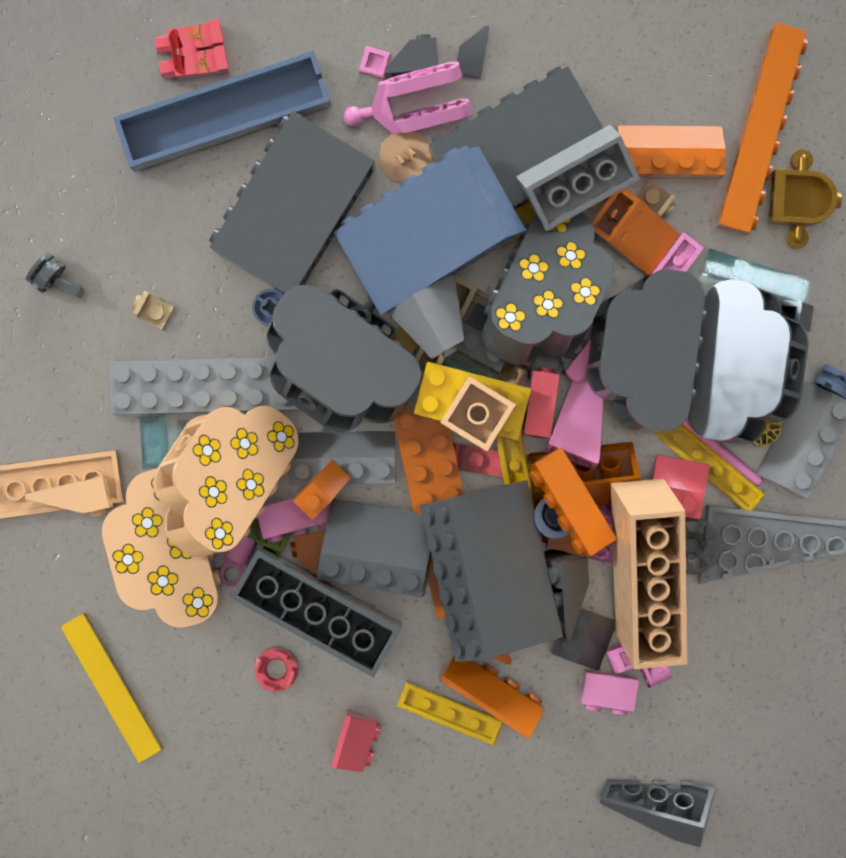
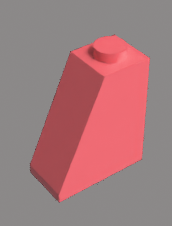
[522,367,560,439]

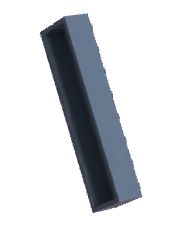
[113,51,332,172]

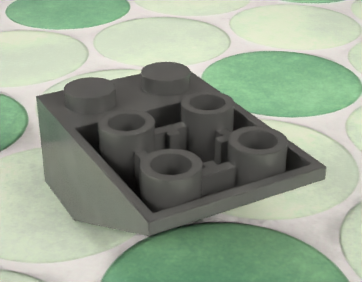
[544,549,589,642]

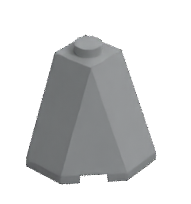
[389,274,464,359]

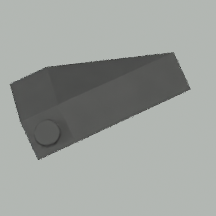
[600,780,715,847]

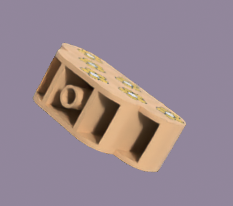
[153,406,298,557]
[102,469,223,628]

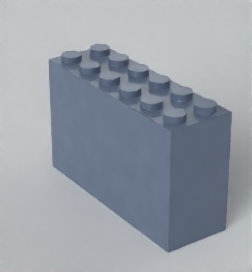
[334,145,526,315]

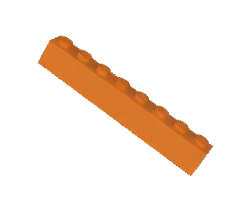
[716,22,808,236]

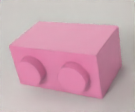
[580,670,639,715]

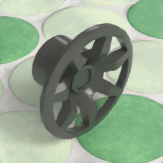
[685,517,720,574]

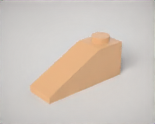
[24,476,113,517]

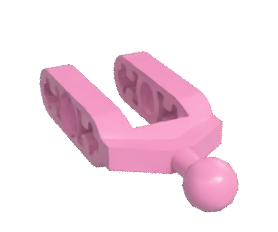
[343,62,472,134]

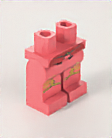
[154,19,229,81]

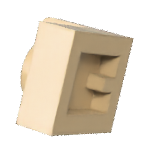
[636,179,676,217]
[131,291,175,330]

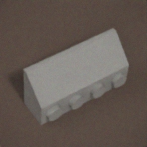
[516,125,640,231]
[757,382,846,499]
[289,431,396,485]

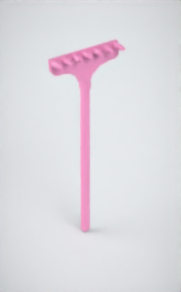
[562,339,763,486]

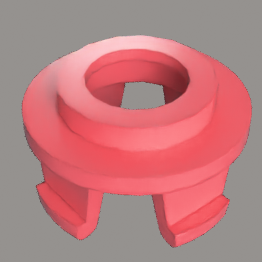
[254,648,298,692]

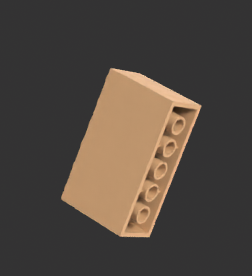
[611,479,688,669]

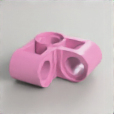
[220,537,257,587]
[605,643,673,688]

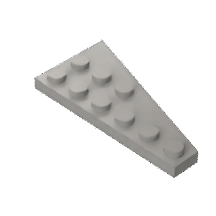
[698,505,846,584]

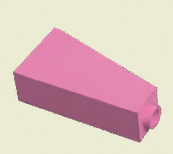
[544,375,603,470]

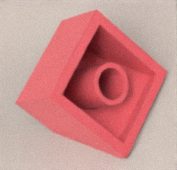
[653,454,709,519]
[331,709,382,772]

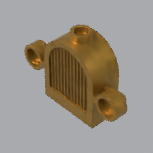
[769,149,842,249]

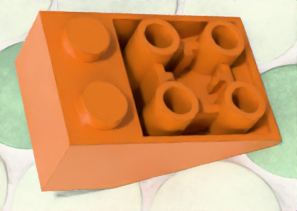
[592,188,680,276]

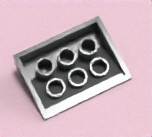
[316,499,431,597]

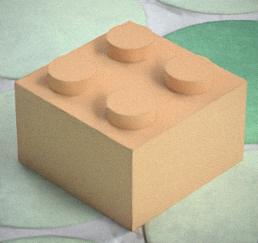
[440,376,516,452]

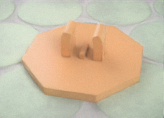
[379,131,431,182]

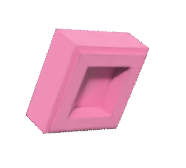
[359,46,391,80]

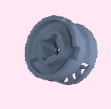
[252,289,283,327]
[814,364,846,399]

